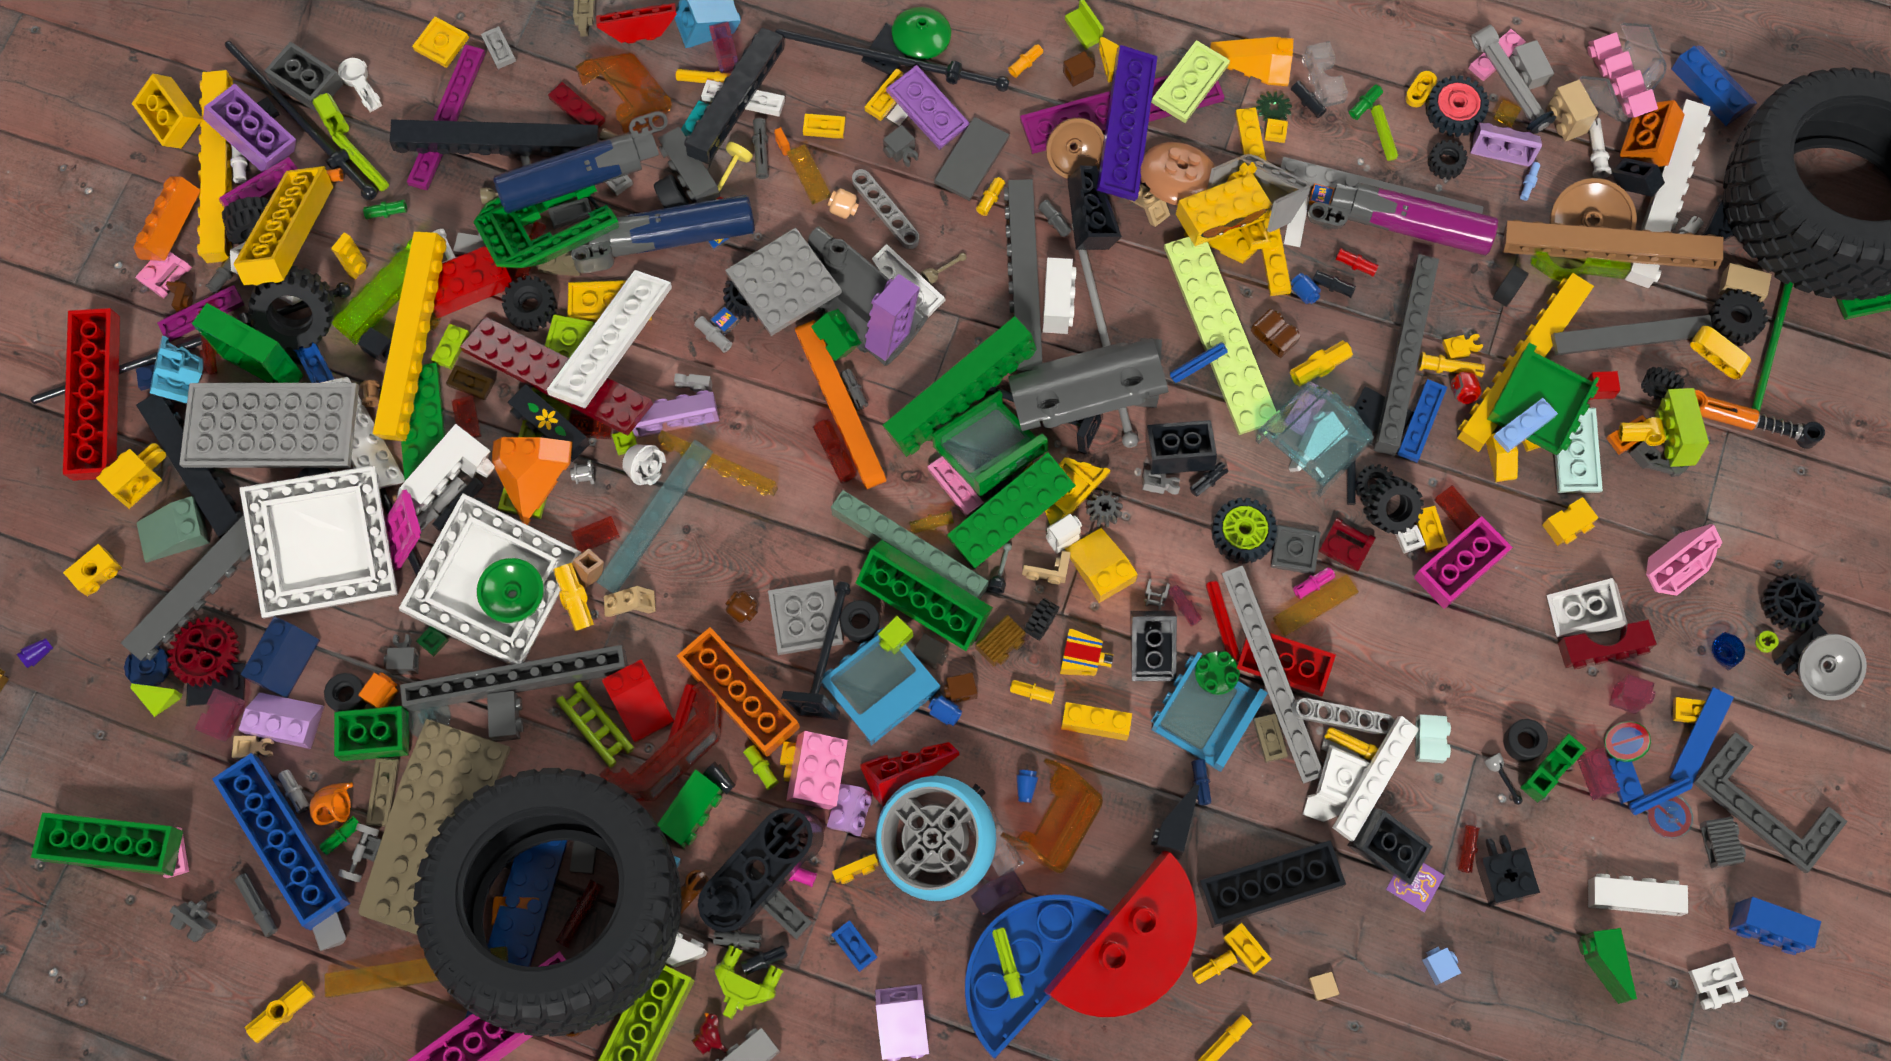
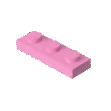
[1468,29,1526,81]
[928,457,984,518]

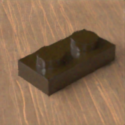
[446,365,495,401]

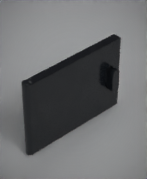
[861,23,907,75]
[1348,386,1414,434]
[186,663,246,707]

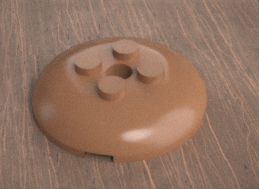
[1141,142,1215,206]

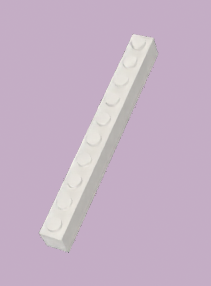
[1625,99,1711,288]

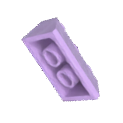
[1470,122,1542,167]
[239,692,324,749]

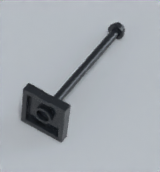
[986,387,1103,454]
[781,581,851,720]

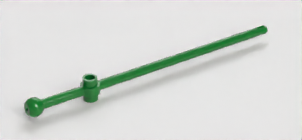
[1752,197,1817,412]

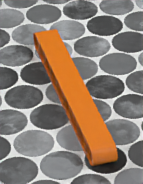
[795,320,886,490]

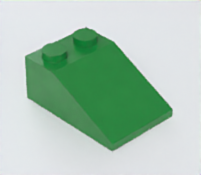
[1579,928,1637,1004]

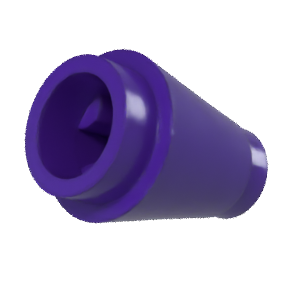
[16,638,53,668]

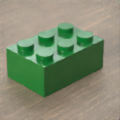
[334,706,409,762]

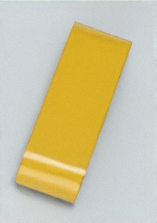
[1690,326,1751,379]

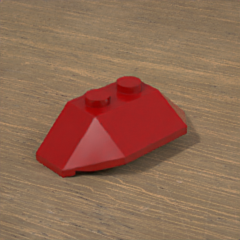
[596,3,677,44]

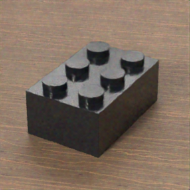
[1145,420,1217,475]

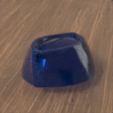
[1711,632,1745,670]

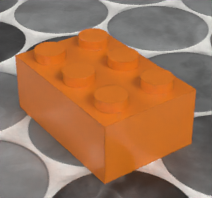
[1620,100,1685,167]

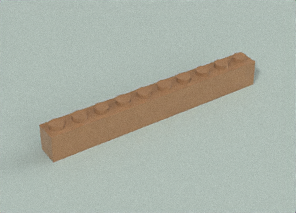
[1503,220,1724,269]

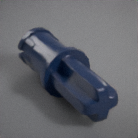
[1191,759,1211,805]

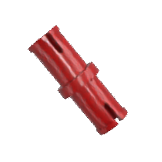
[1335,248,1379,277]

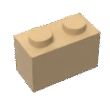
[1718,263,1772,303]

